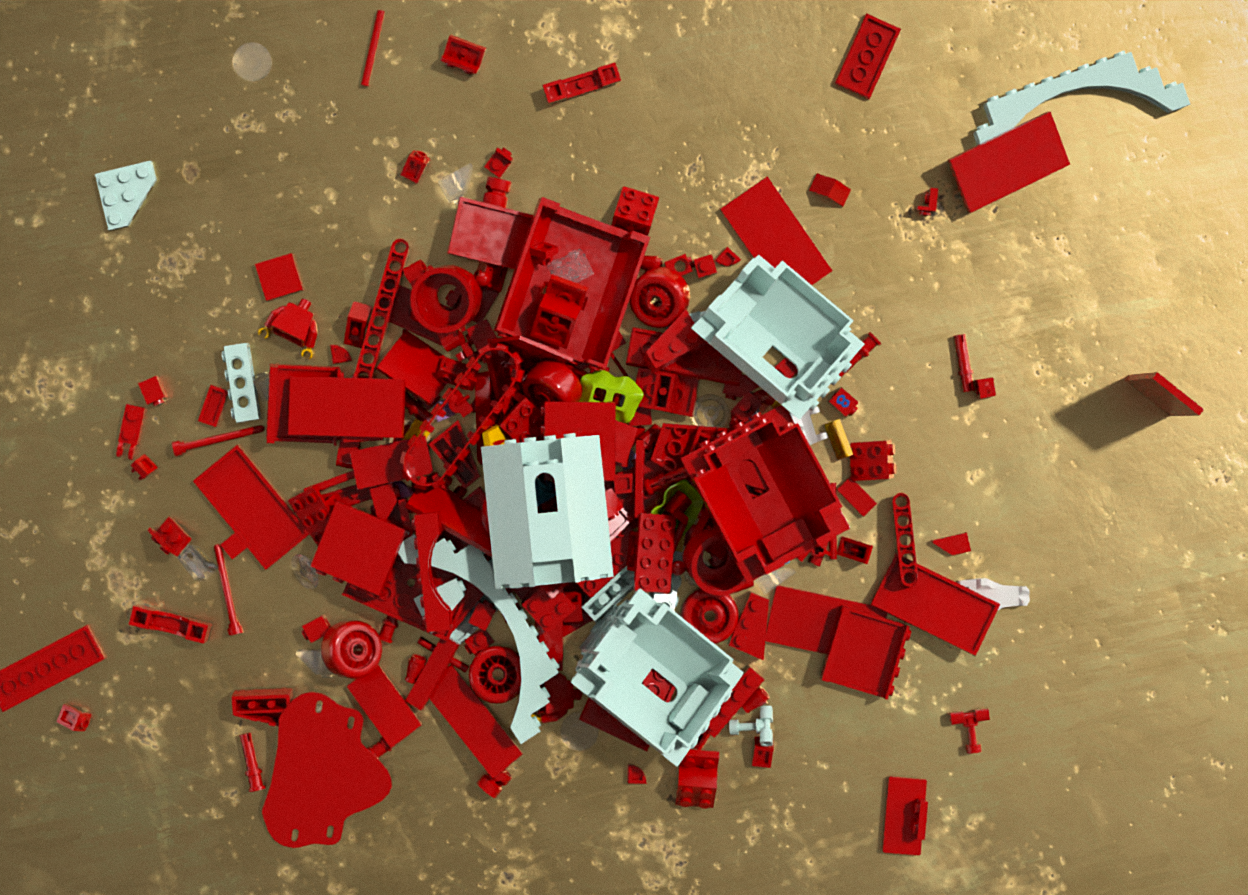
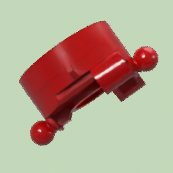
[403,259,491,352]
[672,513,754,596]

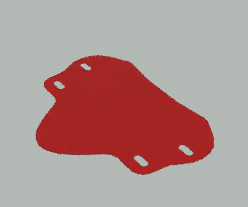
[262,692,392,848]

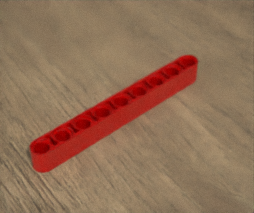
[353,239,410,378]

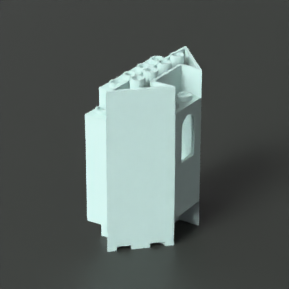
[691,255,864,420]
[481,433,614,589]
[571,588,744,767]

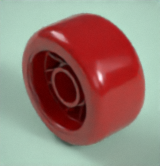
[629,267,690,328]
[522,359,583,411]
[680,587,739,644]
[321,620,382,679]
[469,646,521,704]

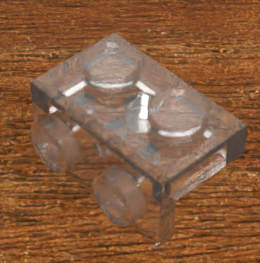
[547,249,594,283]

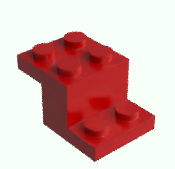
[530,274,588,349]
[636,367,700,417]
[511,586,577,633]
[675,749,719,809]

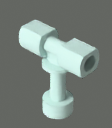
[729,706,773,746]

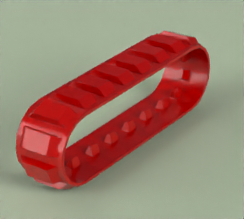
[400,343,525,490]

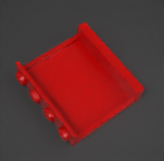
[266,364,344,446]
[541,400,616,481]
[311,501,411,598]
[820,605,911,700]

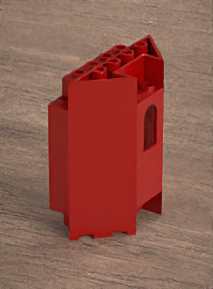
[681,405,850,584]

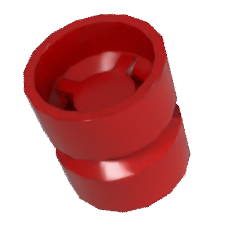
[482,177,512,208]
[477,769,513,798]

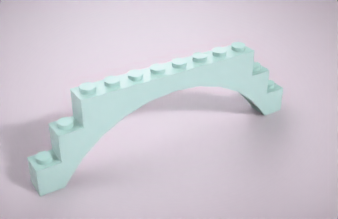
[973,51,1190,145]
[398,535,559,744]

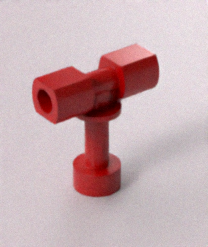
[949,708,990,754]

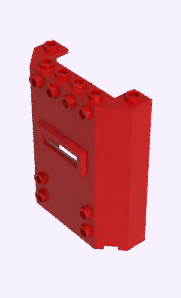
[494,197,651,372]

